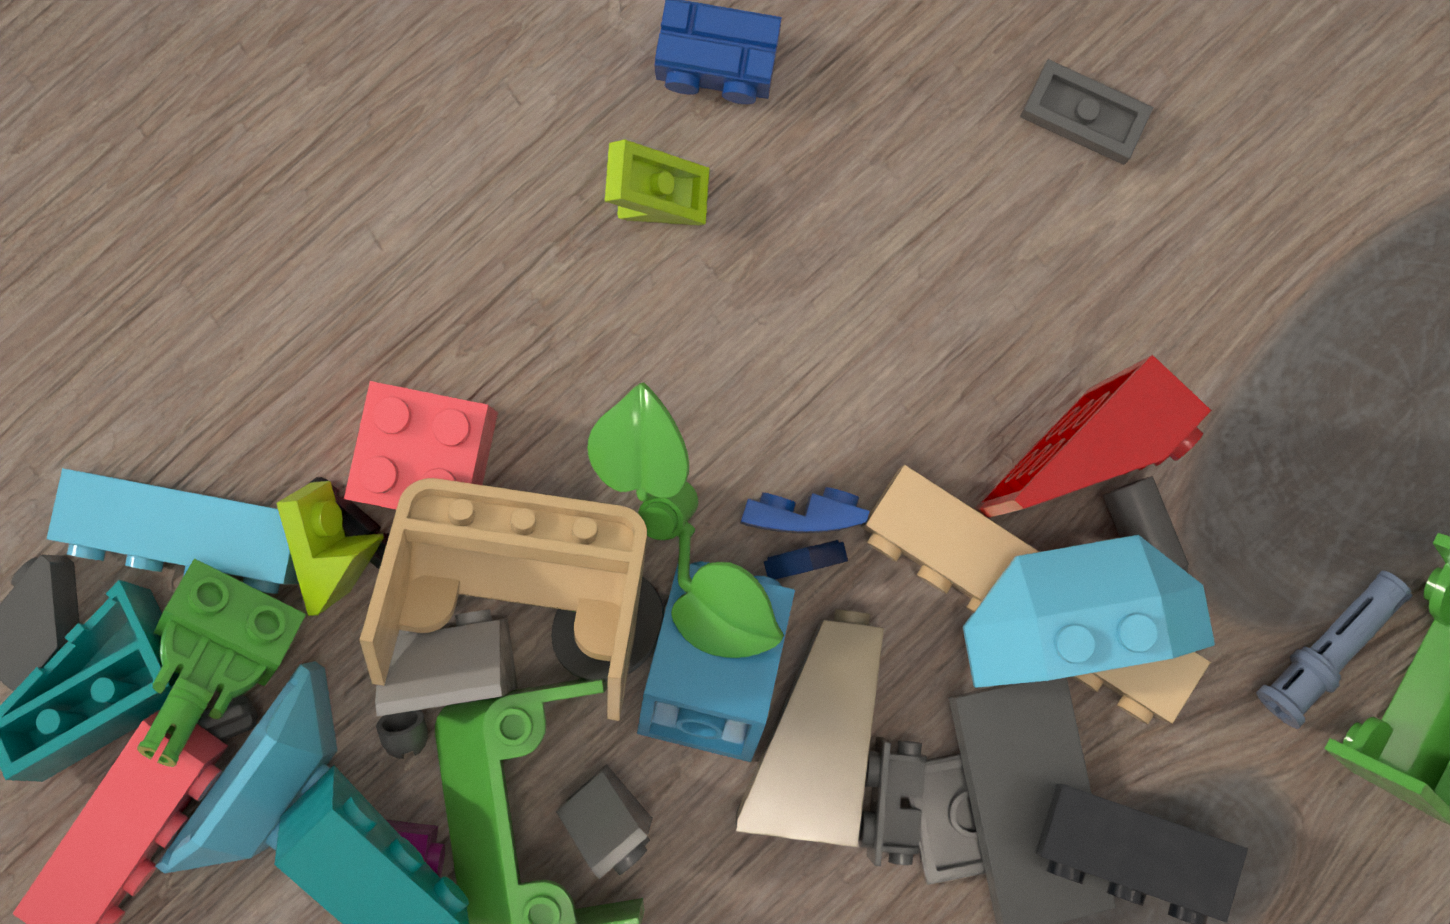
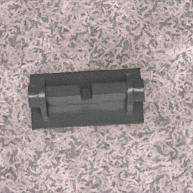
[858,737,927,866]

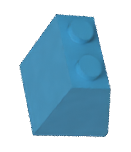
[637,561,795,762]

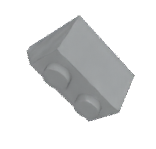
[375,609,518,717]

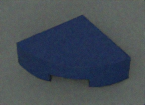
[763,540,848,580]

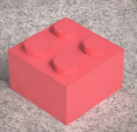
[344,381,498,510]

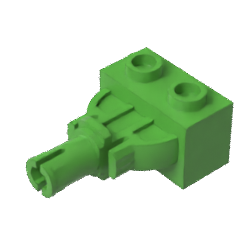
[137,558,306,767]

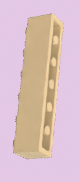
[861,465,1211,725]

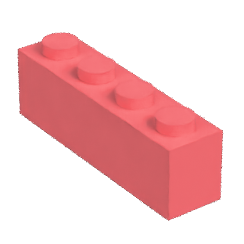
[13,710,228,924]

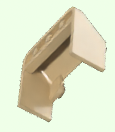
[360,478,647,721]

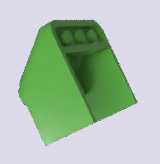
[1324,533,1450,825]
[435,678,645,924]

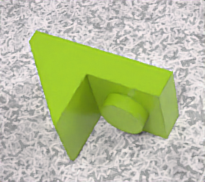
[605,139,710,225]
[276,481,384,616]

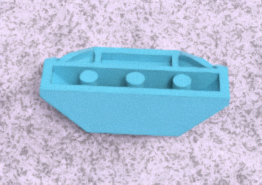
[963,535,1215,688]
[155,661,337,874]

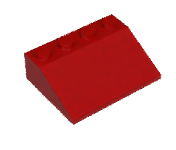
[974,355,1212,518]

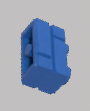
[654,0,782,104]

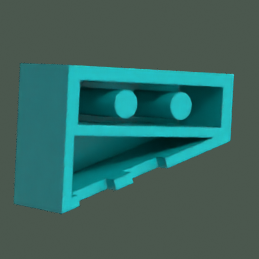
[0,580,179,782]
[274,765,469,924]

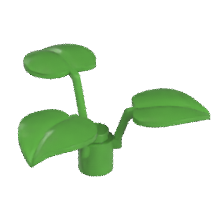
[572,383,784,658]

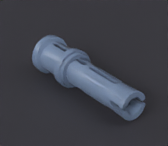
[1256,570,1412,729]

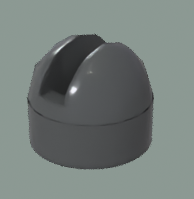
[376,710,428,759]

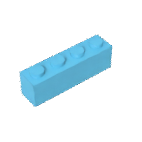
[47,468,299,594]

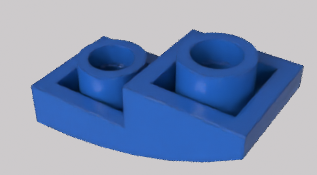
[740,487,870,533]

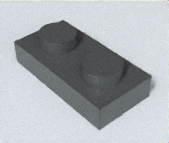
[1020,59,1154,165]

